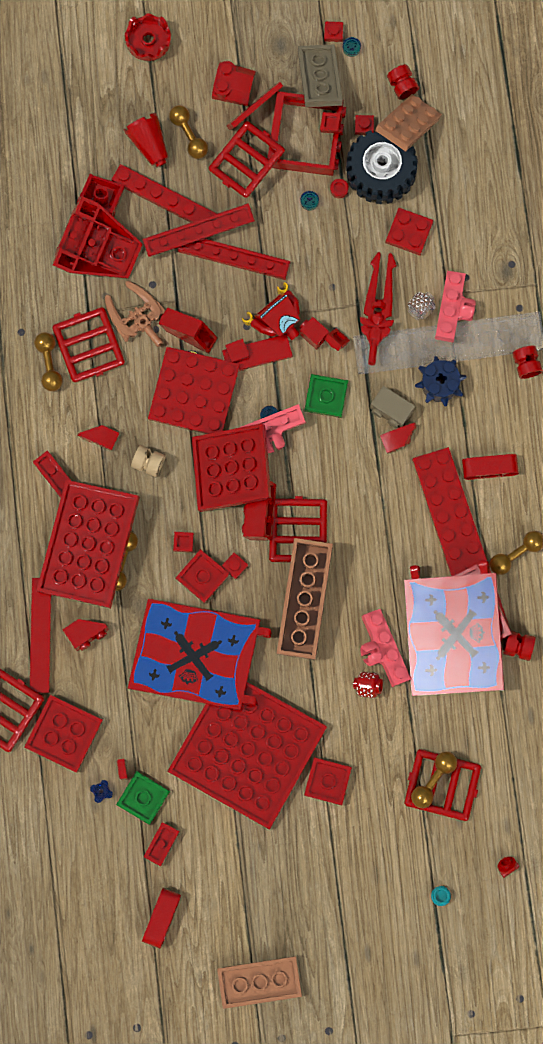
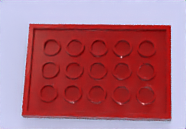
[36,480,140,609]

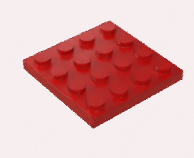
[148,347,240,434]
[192,423,272,512]

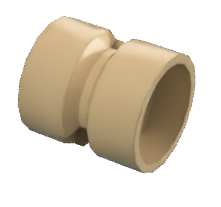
[131,445,166,478]

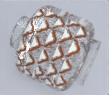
[408,292,436,320]

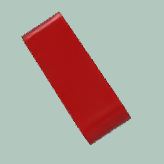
[462,454,519,480]
[142,888,181,949]

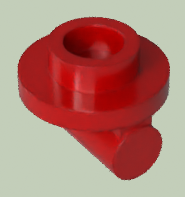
[497,857,520,878]

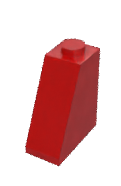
[158,307,218,354]

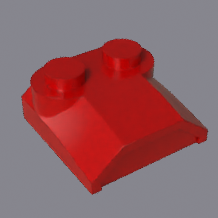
[212,61,256,106]
[77,174,125,217]

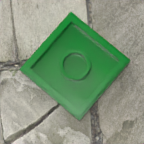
[304,374,348,418]
[116,771,170,825]

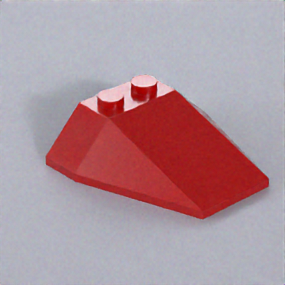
[52,196,143,278]

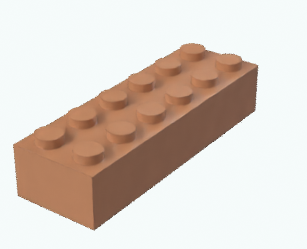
[277,538,333,660]

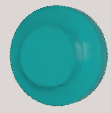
[431,886,451,906]

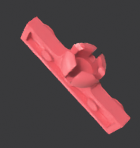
[435,270,476,343]
[239,404,306,453]
[360,609,411,687]

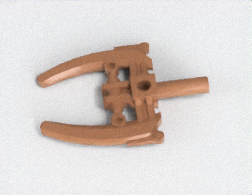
[105,281,166,347]

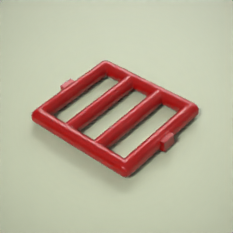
[208,121,285,198]
[52,307,125,383]
[269,496,327,562]
[0,669,44,752]
[404,749,481,821]

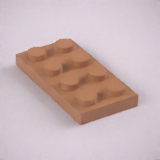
[375,94,442,151]
[217,956,302,1009]

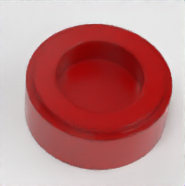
[330,179,349,198]

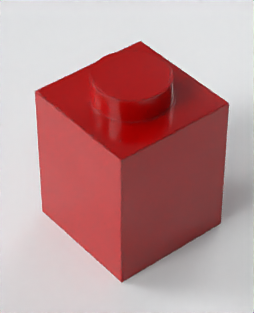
[300,317,329,350]

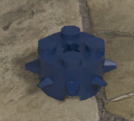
[415,356,467,407]

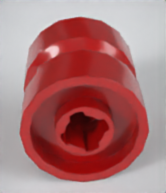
[387,64,420,100]
[512,345,543,379]
[503,631,536,661]

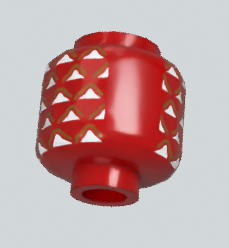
[353,672,383,698]

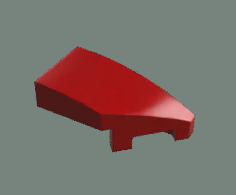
[380,423,417,453]
[77,425,119,451]

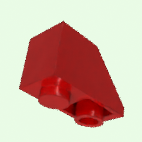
[62,619,109,651]

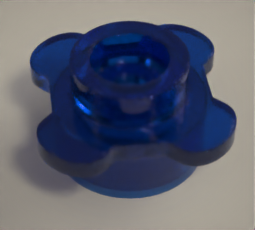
[90,780,113,803]

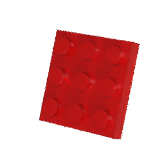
[24,695,103,773]

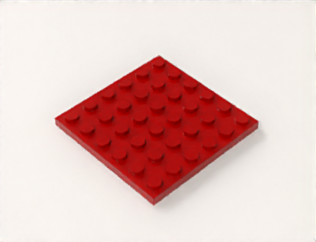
[167,682,327,830]

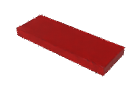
[226,82,283,130]
[222,334,293,371]

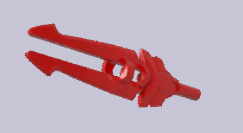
[360,252,397,365]

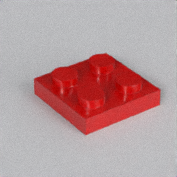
[385,208,434,255]
[175,549,230,604]
[304,757,352,806]

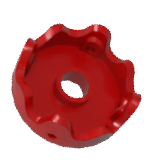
[125,13,171,61]

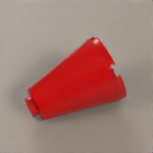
[123,113,168,167]

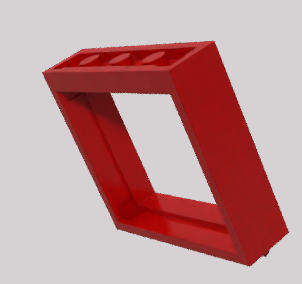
[267,91,346,176]

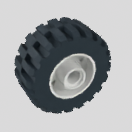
[346,130,418,204]

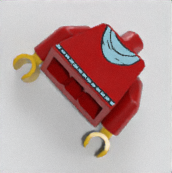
[242,282,300,340]

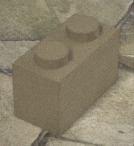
[370,386,415,428]

